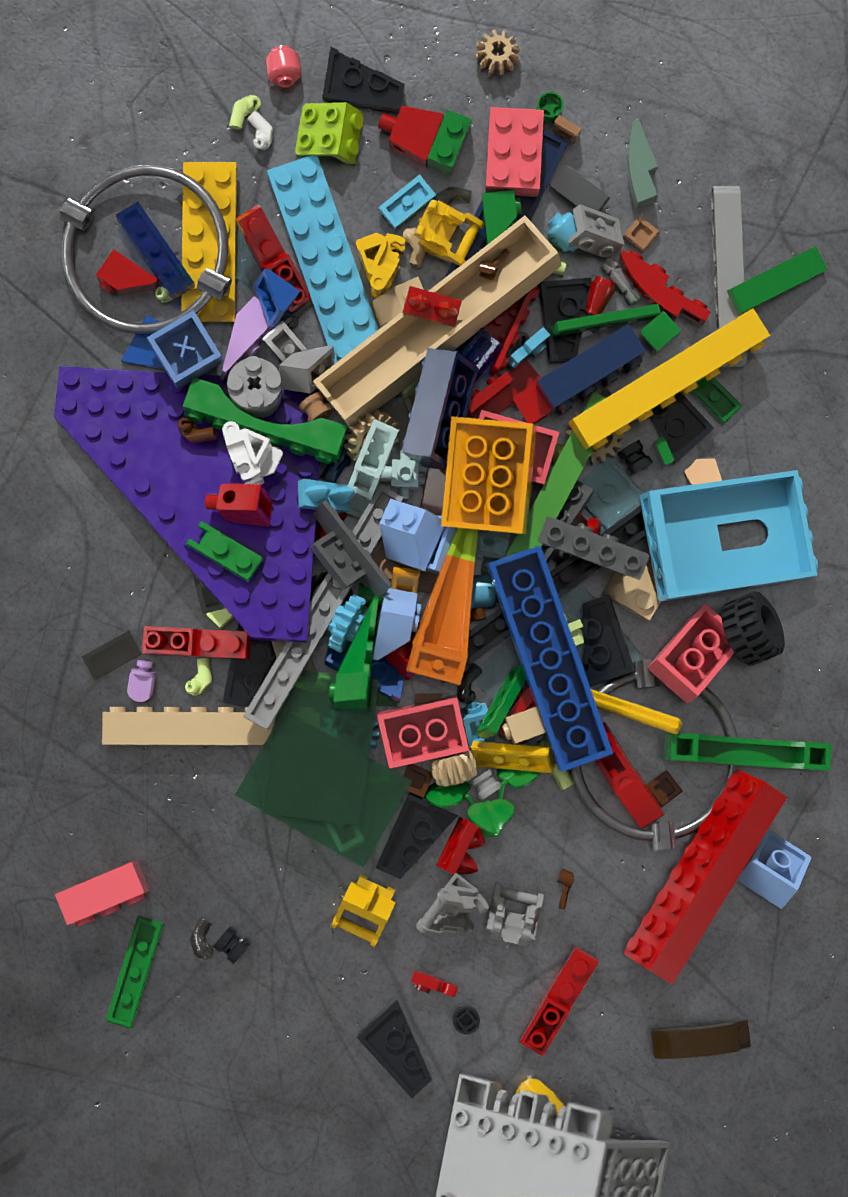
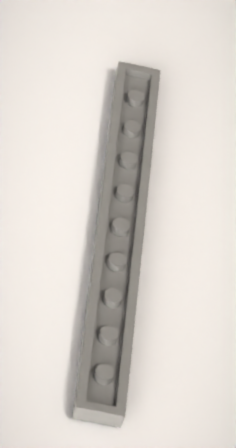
[243,485,404,731]

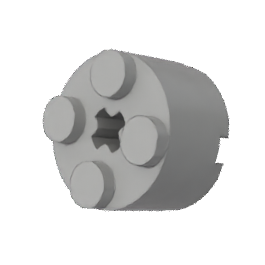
[227,356,282,418]

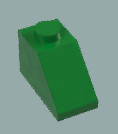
[482,190,521,245]

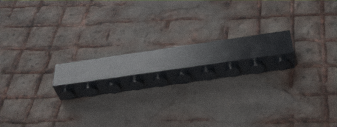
[438,505,647,685]

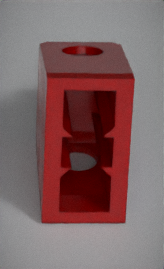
[378,106,444,167]
[205,484,274,527]

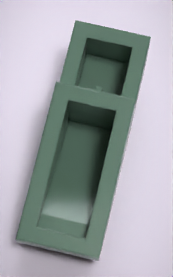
[626,118,658,209]

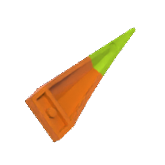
[406,528,478,685]

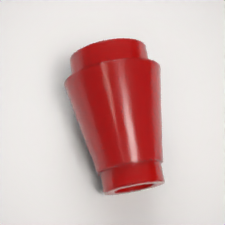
[585,275,616,315]

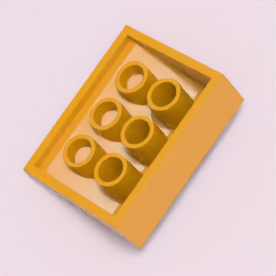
[441,417,537,535]

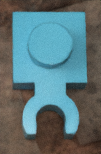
[507,327,550,369]

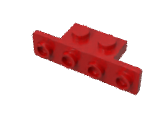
[475,286,540,375]
[467,360,541,419]

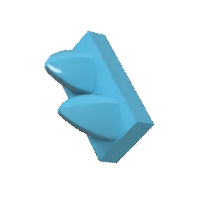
[298,479,355,514]

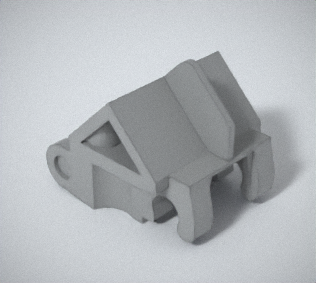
[416,873,489,937]
[485,883,544,950]

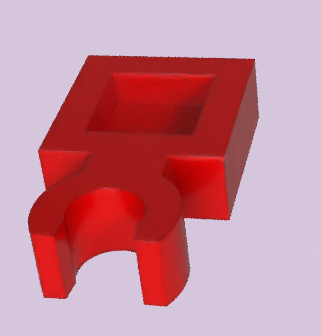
[411,970,458,998]

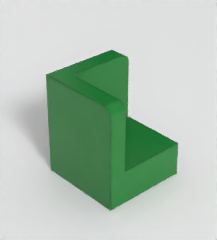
[640,311,681,355]

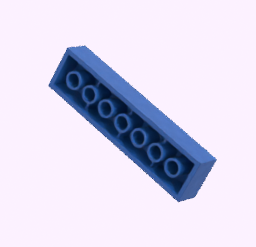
[486,545,613,772]

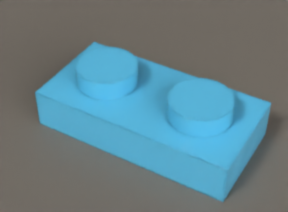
[378,174,436,230]

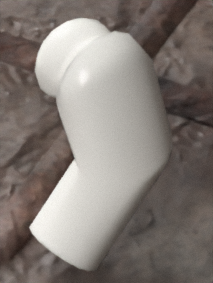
[247,111,273,150]

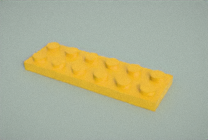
[181,162,237,323]

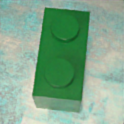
[427,110,472,176]

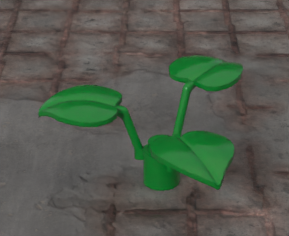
[424,769,542,837]

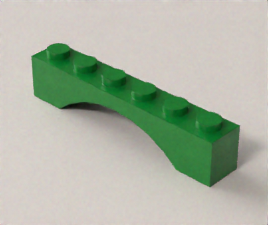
[182,377,348,464]
[663,733,832,771]

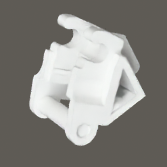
[223,422,283,485]

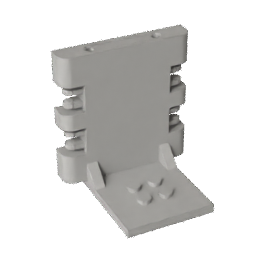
[436,1074,671,1197]

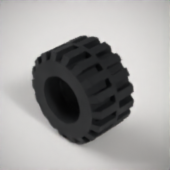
[721,591,785,666]

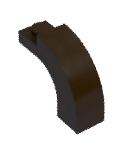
[652,1020,751,1059]

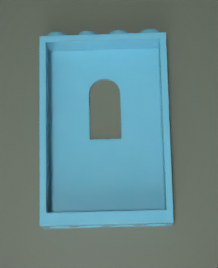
[639,470,818,602]

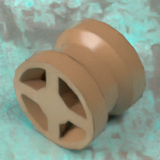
[299,392,333,422]

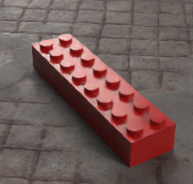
[623,769,788,985]

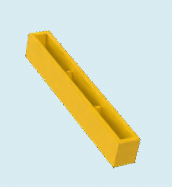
[568,308,770,450]

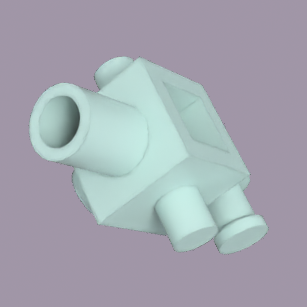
[380,451,427,500]

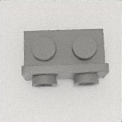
[568,204,624,258]

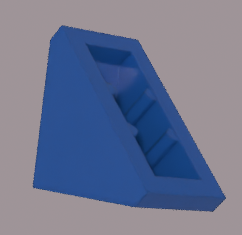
[254,269,300,328]

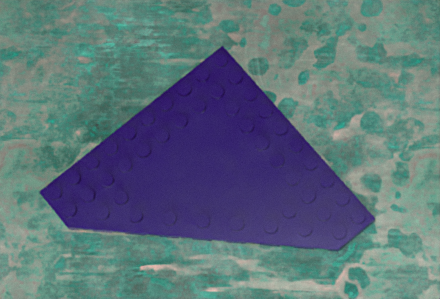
[54,366,325,643]

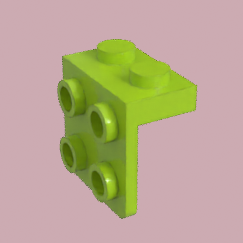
[295,103,364,164]

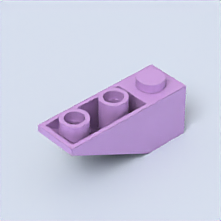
[220,296,276,381]

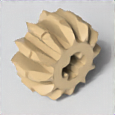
[476,29,520,76]
[431,751,477,787]

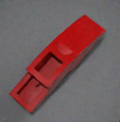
[235,205,312,313]
[619,250,711,326]
[142,626,251,659]
[594,722,665,829]
[519,946,599,1056]

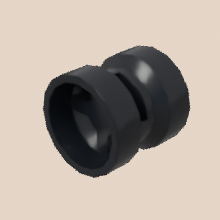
[617,440,653,476]
[213,926,251,964]
[452,1005,480,1035]

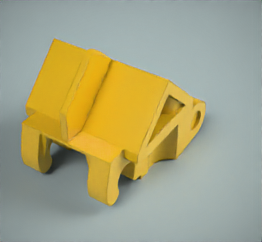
[413,200,485,266]
[356,233,405,299]
[330,874,396,948]

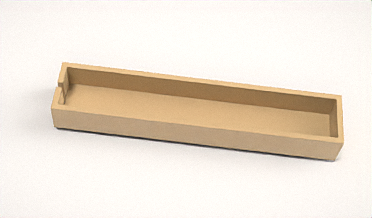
[313,216,562,429]

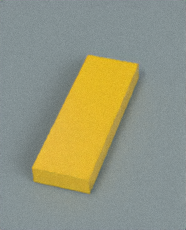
[470,741,555,773]

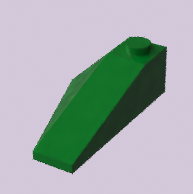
[329,599,379,711]

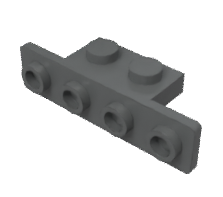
[541,480,594,566]
[310,501,392,598]
[538,517,649,580]

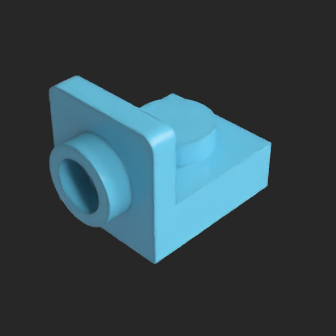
[460,702,496,748]

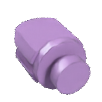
[127,660,156,702]

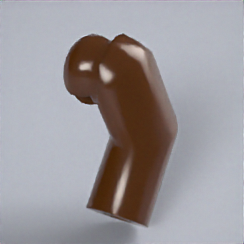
[177,418,217,444]

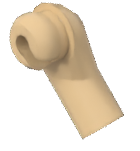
[403,228,426,268]

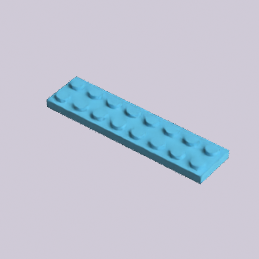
[267,156,379,364]

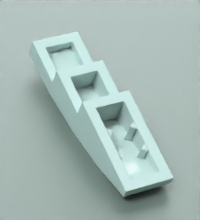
[346,419,399,518]

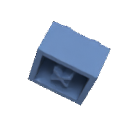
[147,310,223,390]

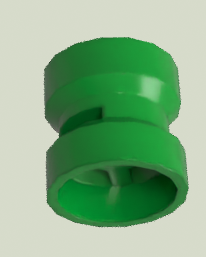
[536,92,564,125]

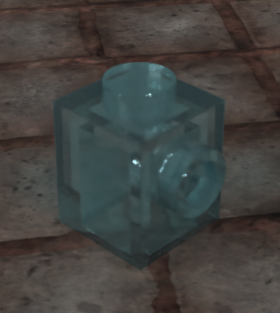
[475,530,510,561]

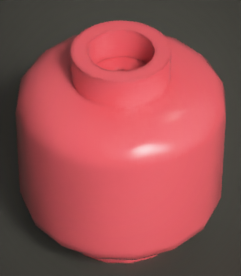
[265,45,301,88]

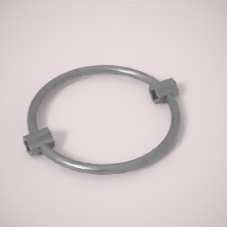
[59,165,232,334]
[571,660,739,850]

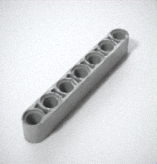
[711,186,747,367]

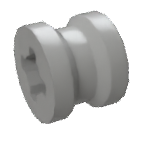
[469,768,501,801]

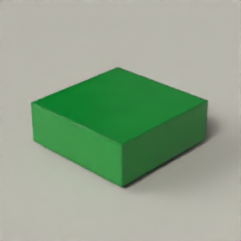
[652,437,674,468]

